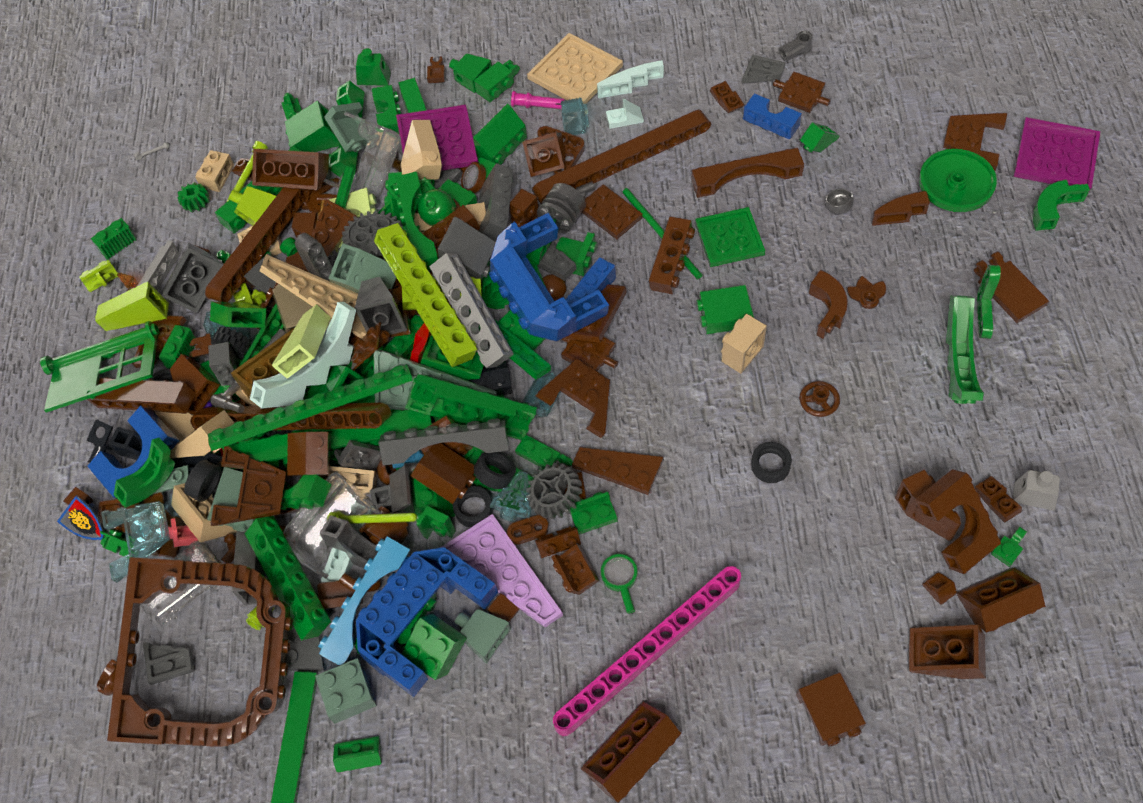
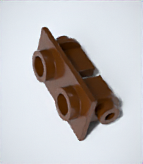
[535,526,581,559]

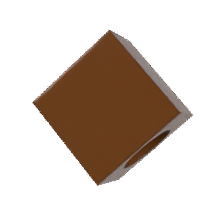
[63,487,93,506]

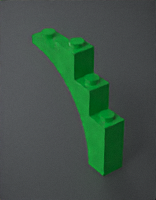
[946,295,984,404]

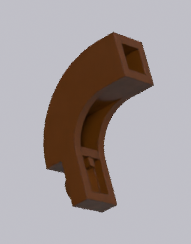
[809,270,848,339]

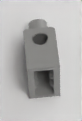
[1013,470,1060,511]

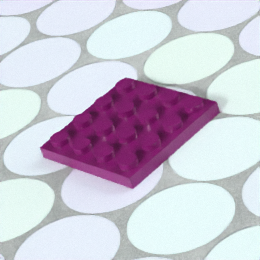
[396,105,478,171]
[1013,117,1101,192]

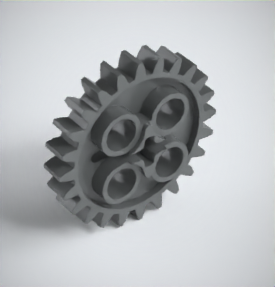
[342,210,403,258]

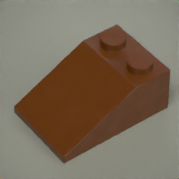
[909,625,986,679]

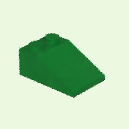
[421,334,484,380]

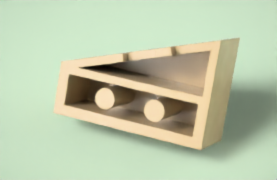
[318,466,378,504]
[171,483,237,542]

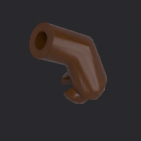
[221,533,236,564]

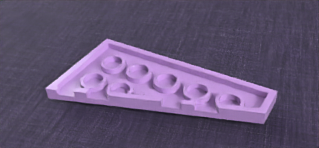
[440,514,563,627]

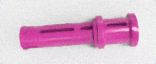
[511,91,564,110]

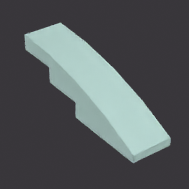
[597,60,664,98]
[320,503,374,583]

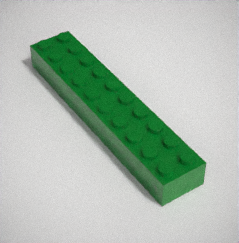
[222,410,432,476]

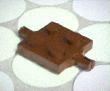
[773,71,831,113]
[561,337,618,371]

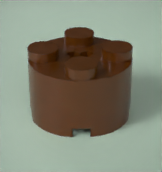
[359,506,409,546]

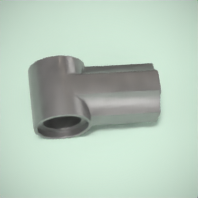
[779,30,812,61]

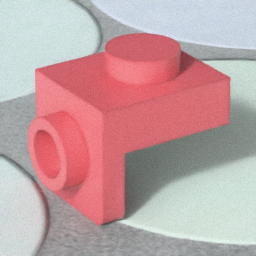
[167,518,200,547]

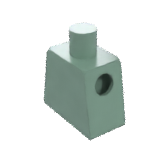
[455,609,511,663]

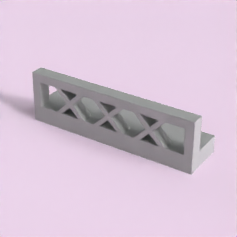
[137,240,180,291]

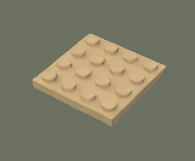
[527,33,623,108]

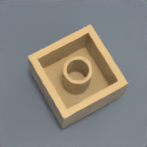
[721,314,767,373]

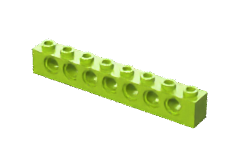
[374,223,477,367]

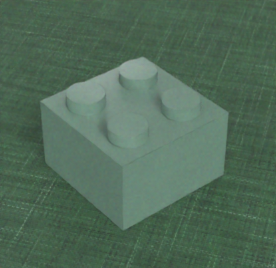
[315,658,377,724]

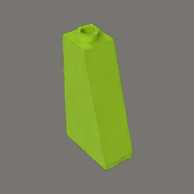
[95,282,169,331]

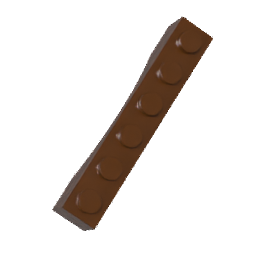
[691,148,804,198]

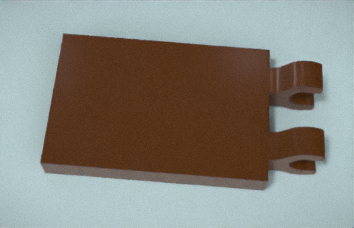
[973,251,1049,323]

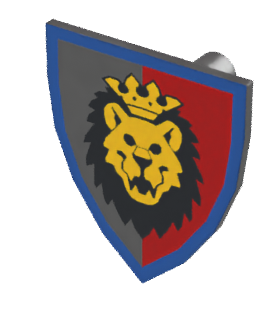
[57,495,105,540]

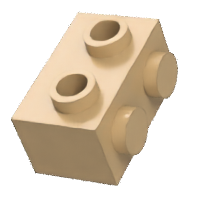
[195,150,234,192]

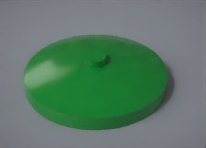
[919,149,997,212]

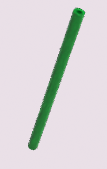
[622,188,702,280]

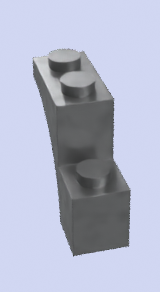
[319,515,391,577]

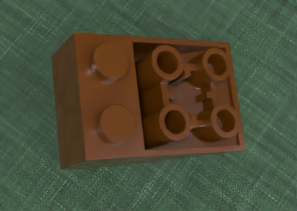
[895,469,961,541]

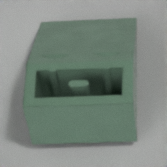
[329,243,397,293]

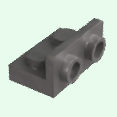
[334,440,382,471]

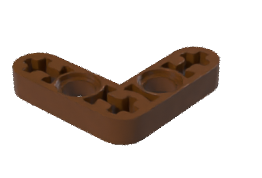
[537,126,585,175]

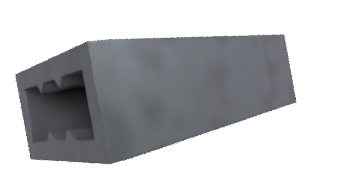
[232,531,265,606]

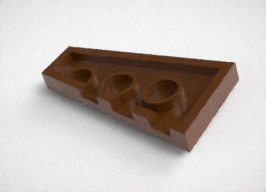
[564,284,627,343]
[572,447,664,495]

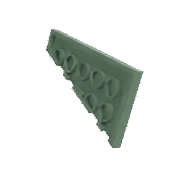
[374,349,497,410]

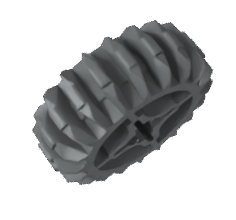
[526,463,582,520]

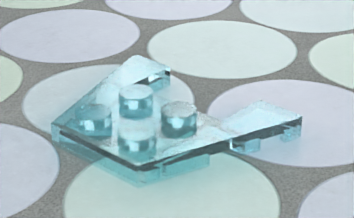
[101,501,170,583]

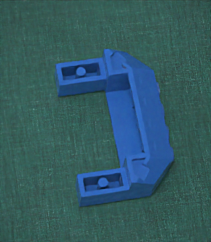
[489,213,609,341]
[356,547,498,697]

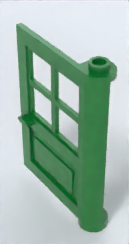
[40,321,159,413]

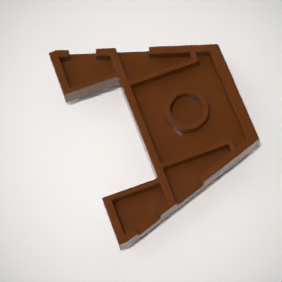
[943,113,1007,171]
[535,359,610,438]
[210,446,286,526]

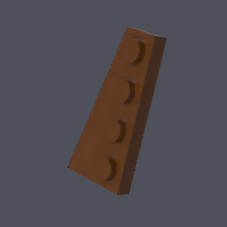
[299,198,357,272]

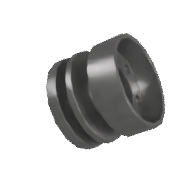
[537,183,586,233]

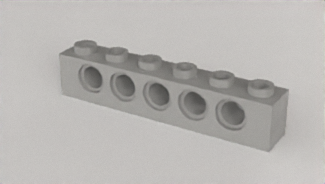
[429,253,514,368]

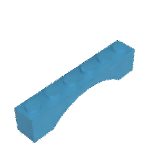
[318,537,410,666]

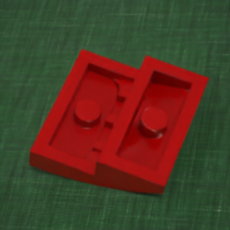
[410,323,429,364]

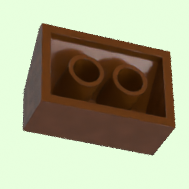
[957,567,1046,633]

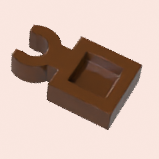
[427,56,445,83]

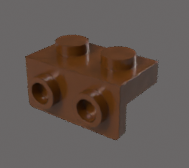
[551,544,599,595]

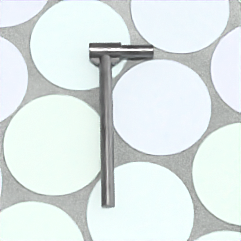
[211,329,286,413]

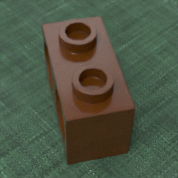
[509,189,539,227]

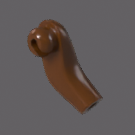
[339,573,381,593]

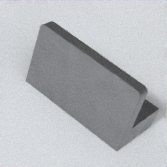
[389,466,414,514]

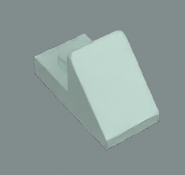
[606,99,644,129]

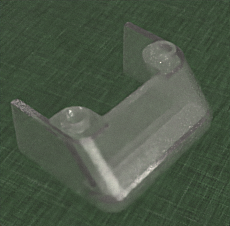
[323,111,401,200]
[283,472,382,579]

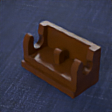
[189,333,211,359]

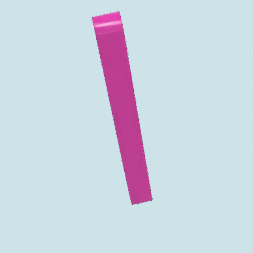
[553,566,741,736]

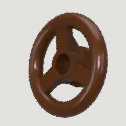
[799,381,840,417]

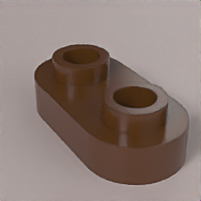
[507,515,549,545]

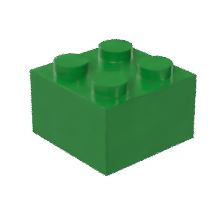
[401,614,467,680]

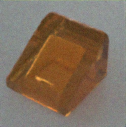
[117,273,138,291]

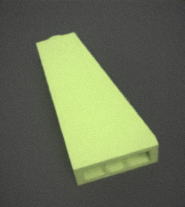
[272,304,331,379]

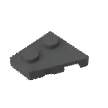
[742,55,786,84]

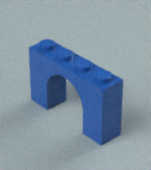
[87,406,180,498]

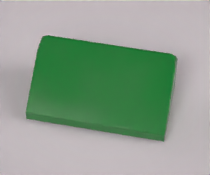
[333,736,382,772]

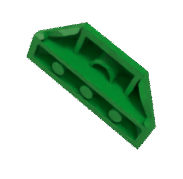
[239,304,285,367]

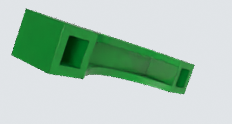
[328,80,365,178]
[393,171,438,271]

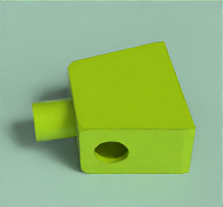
[228,186,276,226]

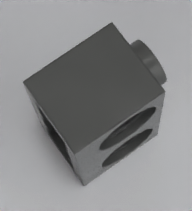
[208,342,240,386]

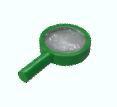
[601,554,637,614]

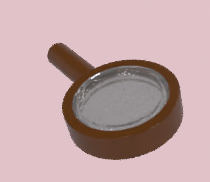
[460,162,486,194]

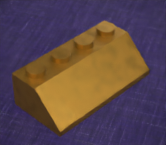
[231,328,294,409]

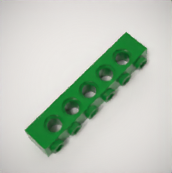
[244,516,331,641]

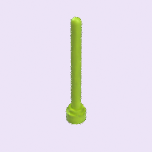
[227,141,268,201]
[327,511,417,524]

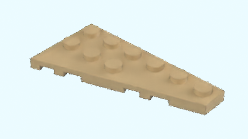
[260,254,367,339]

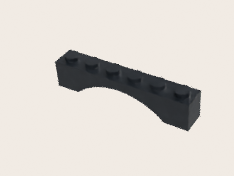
[108,427,224,473]

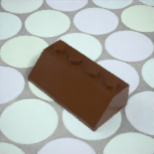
[252,149,329,190]
[580,702,682,803]

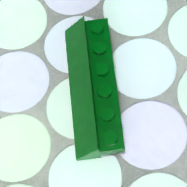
[405,374,537,440]

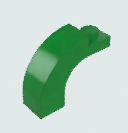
[1033,180,1090,231]
[113,438,175,508]

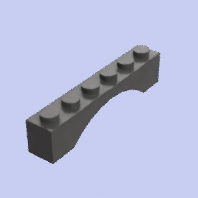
[379,419,508,465]

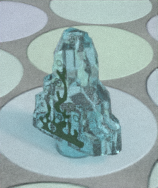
[490,471,532,522]

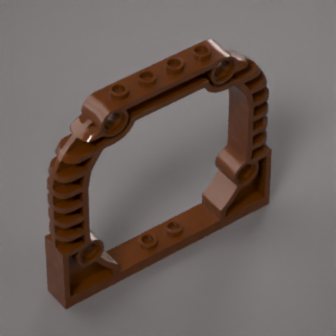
[107,557,293,747]

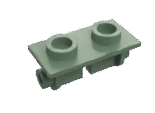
[153,465,190,494]

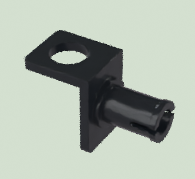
[86,420,113,463]

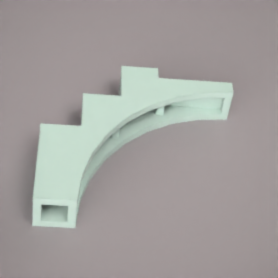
[250,302,356,408]

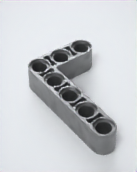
[295,233,332,281]

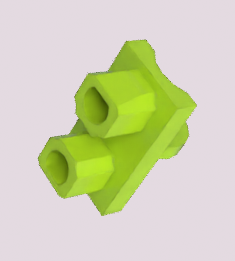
[79,260,119,292]
[233,283,266,306]

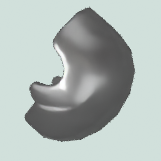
[825,188,854,214]

